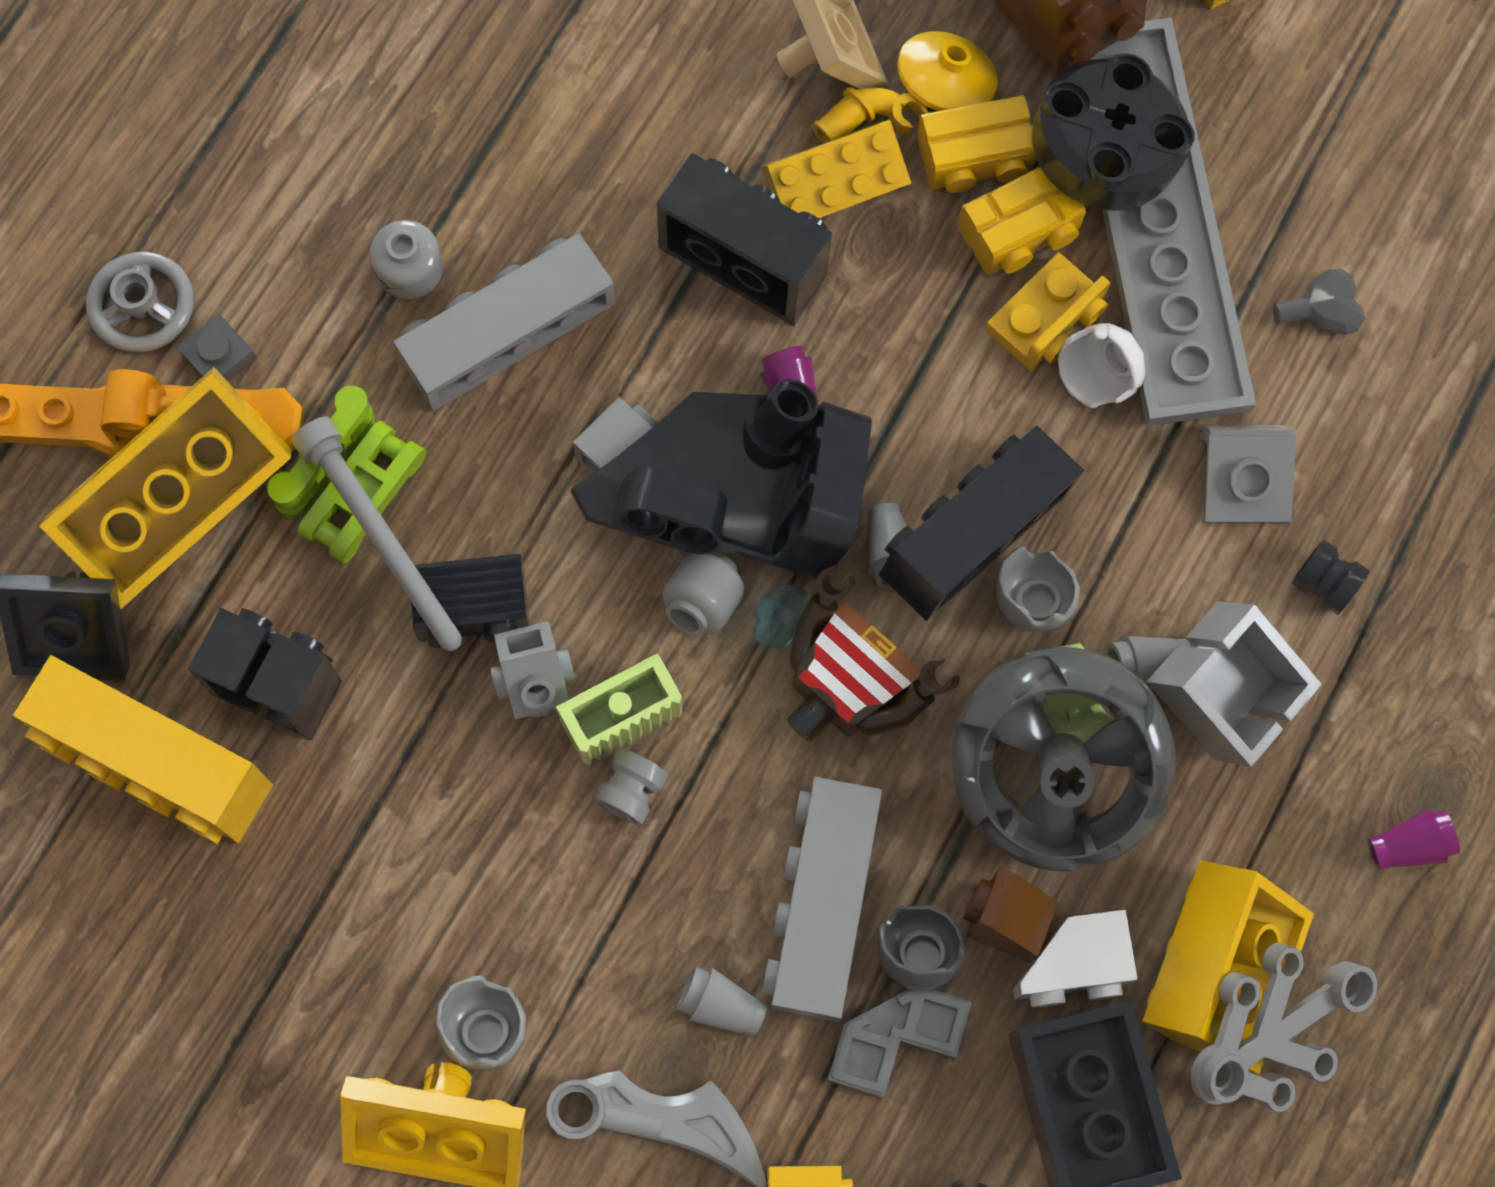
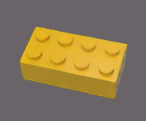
[39,367,291,609]
[13,655,273,844]

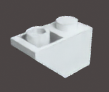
[1013,910,1138,1008]

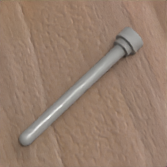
[291,416,462,651]

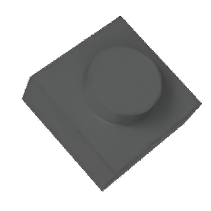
[177,314,257,382]

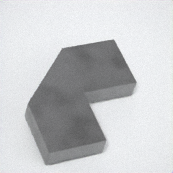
[827,989,972,1099]

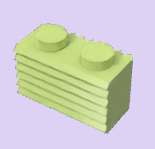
[556,653,682,766]

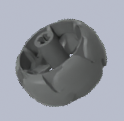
[952,647,1176,872]

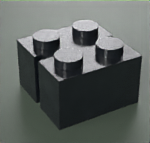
[188,608,342,740]

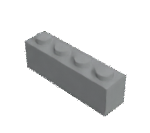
[393,232,616,412]
[762,776,882,1023]

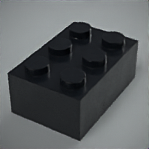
[657,152,832,326]
[1008,1000,1182,1187]

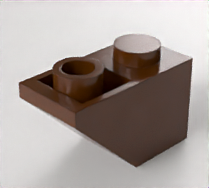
[963,867,1058,963]

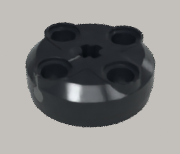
[1032,53,1195,211]

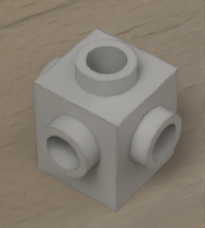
[491,621,576,719]

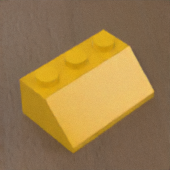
[1142,860,1314,1075]

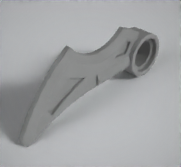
[546,1070,766,1187]

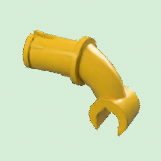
[812,87,928,143]

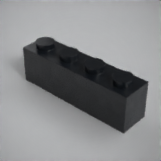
[878,426,1085,621]

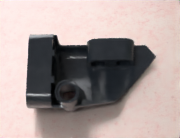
[570,379,872,579]

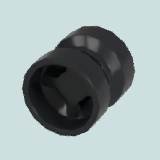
[1291,539,1370,615]

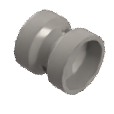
[592,749,669,826]

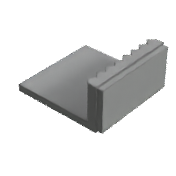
[1199,425,1296,522]

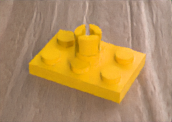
[340,1062,526,1187]

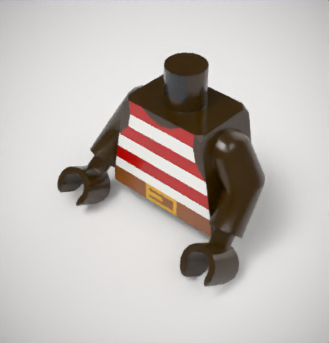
[786,564,960,742]

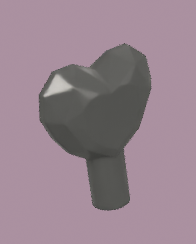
[1273,269,1365,335]

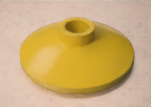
[897,31,998,111]

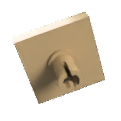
[777,0,888,89]

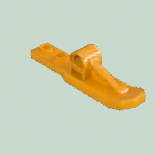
[0,369,304,458]

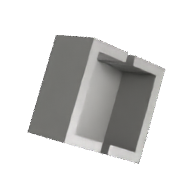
[1147,601,1322,767]

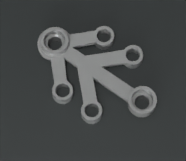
[1191,943,1377,1112]

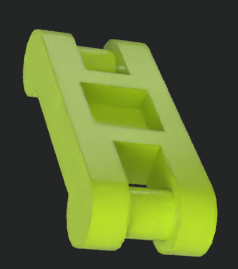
[267,385,375,519]
[298,420,427,564]

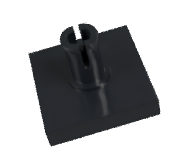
[0,572,130,680]

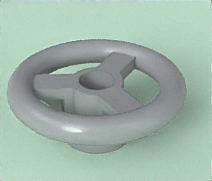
[86,252,194,353]

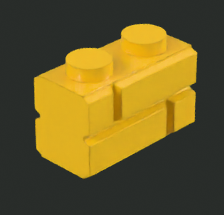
[917,95,1036,193]
[957,167,1086,275]

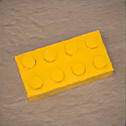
[761,120,912,218]

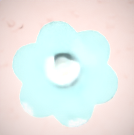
[752,584,812,650]

